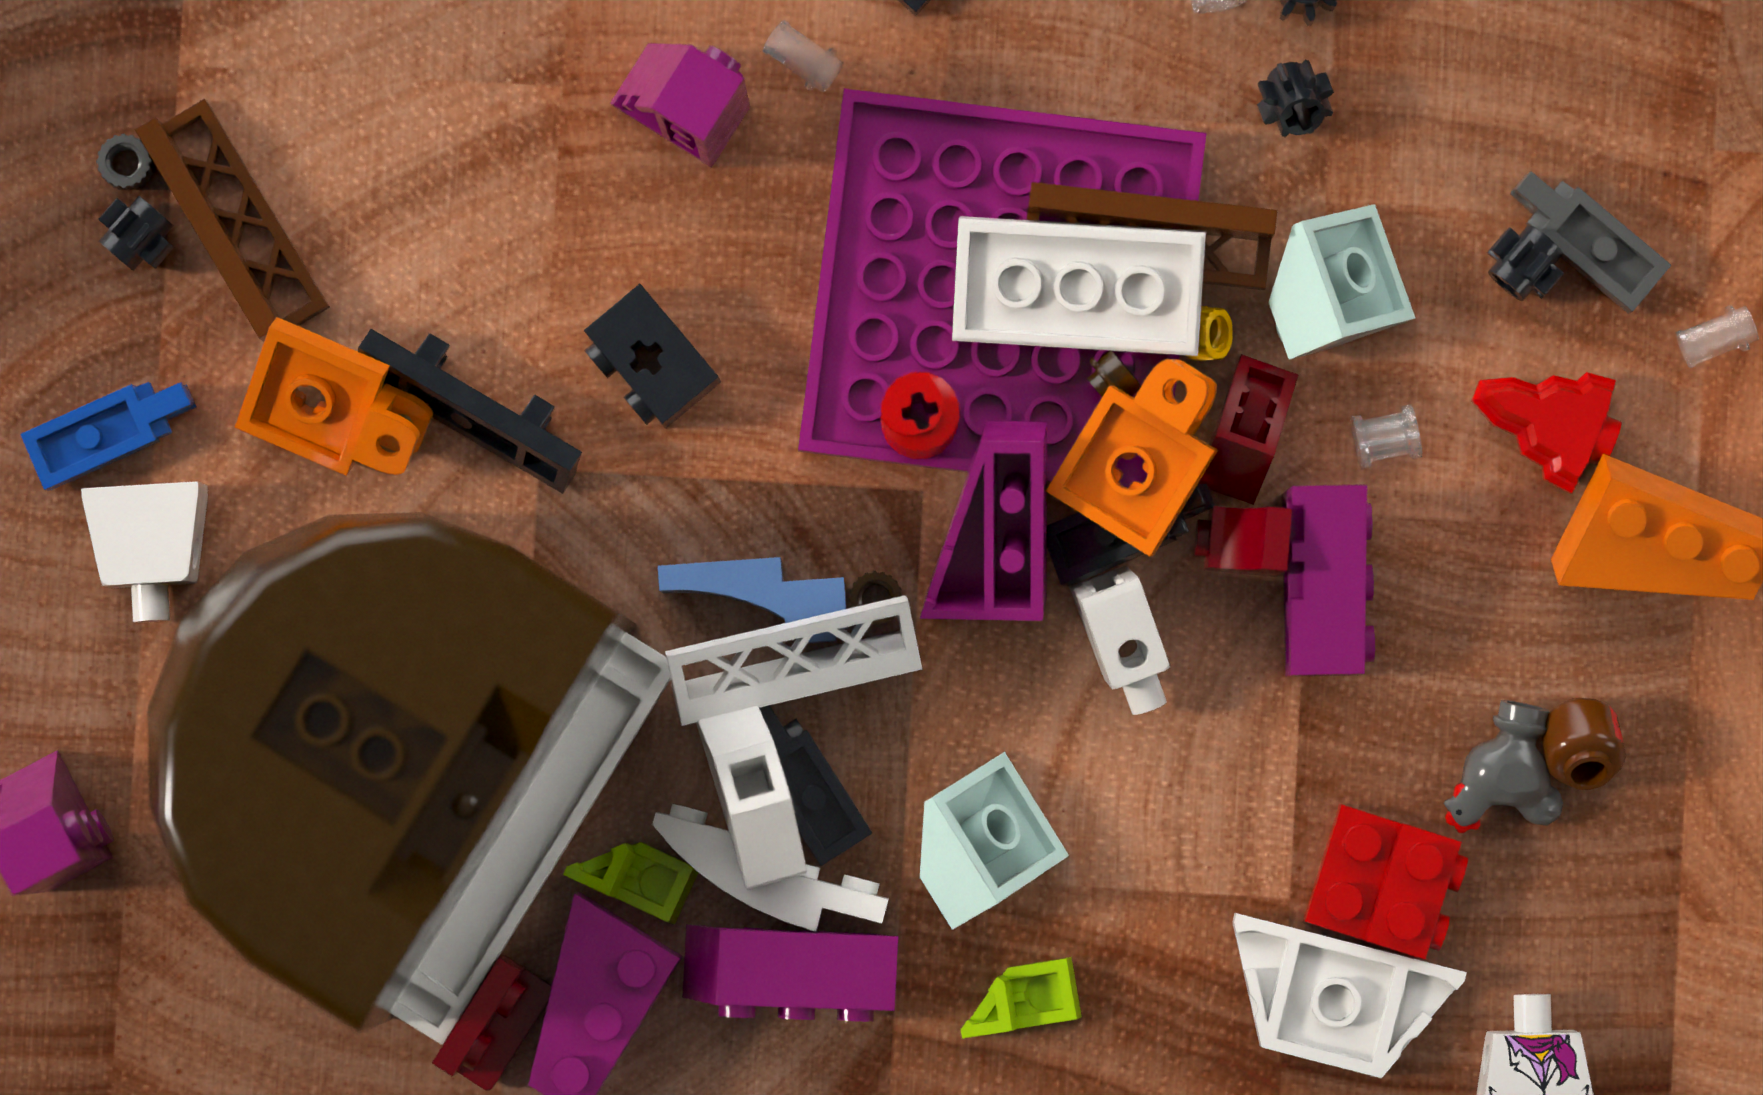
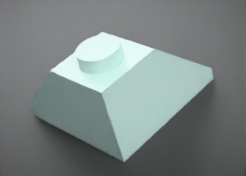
[1269,204,1415,360]
[920,752,1069,930]

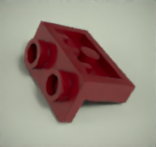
[432,955,552,1091]

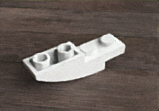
[652,804,889,932]

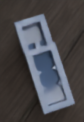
[658,557,848,643]

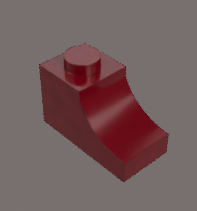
[1199,354,1299,505]
[1194,506,1292,577]

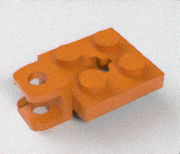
[234,317,433,476]
[1046,359,1218,557]

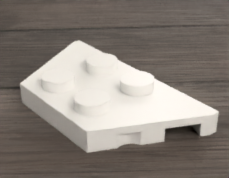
[1232,913,1467,1078]

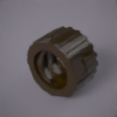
[848,571,903,626]

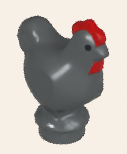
[1444,700,1563,834]

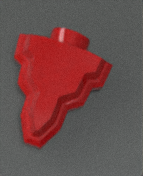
[1471,372,1622,494]

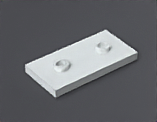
[952,216,1206,356]

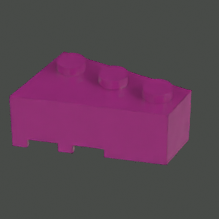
[610,43,750,168]
[920,421,1047,621]
[1282,485,1375,677]
[0,750,114,896]
[528,892,683,1095]
[682,924,898,1022]

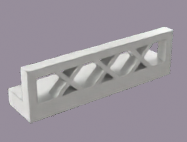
[665,595,922,726]

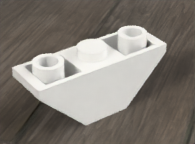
[696,706,807,890]

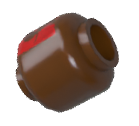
[1541,698,1626,790]

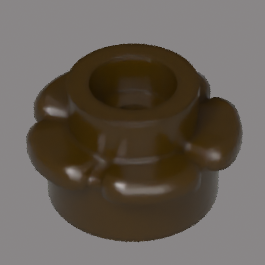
[1087,350,1142,397]

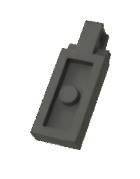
[1510,171,1671,314]

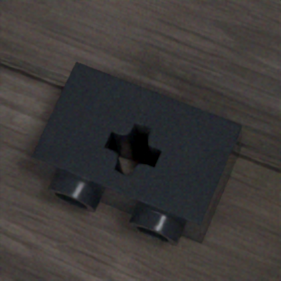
[584,283,721,429]

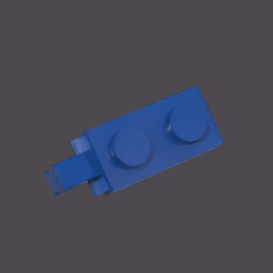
[20,382,196,491]

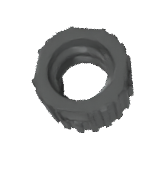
[96,134,154,190]

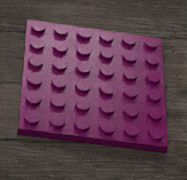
[798,88,1207,488]

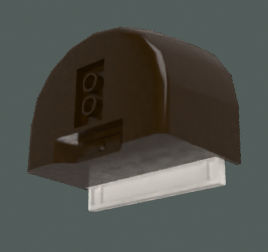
[147,512,671,1045]

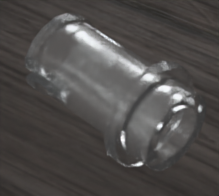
[762,20,843,92]
[1675,305,1759,368]

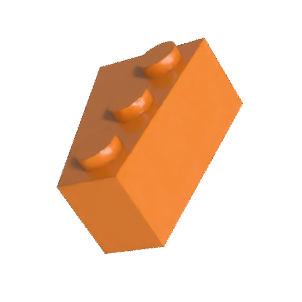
[1551,454,1763,600]

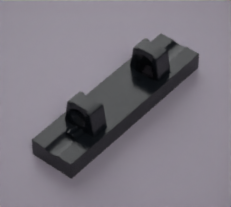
[358,329,582,494]

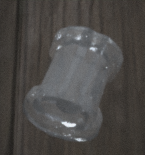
[1350,404,1422,469]

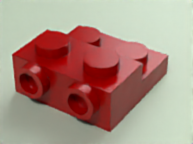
[1303,804,1468,960]

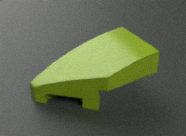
[563,842,698,925]
[961,957,1082,1039]

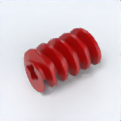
[881,372,959,459]

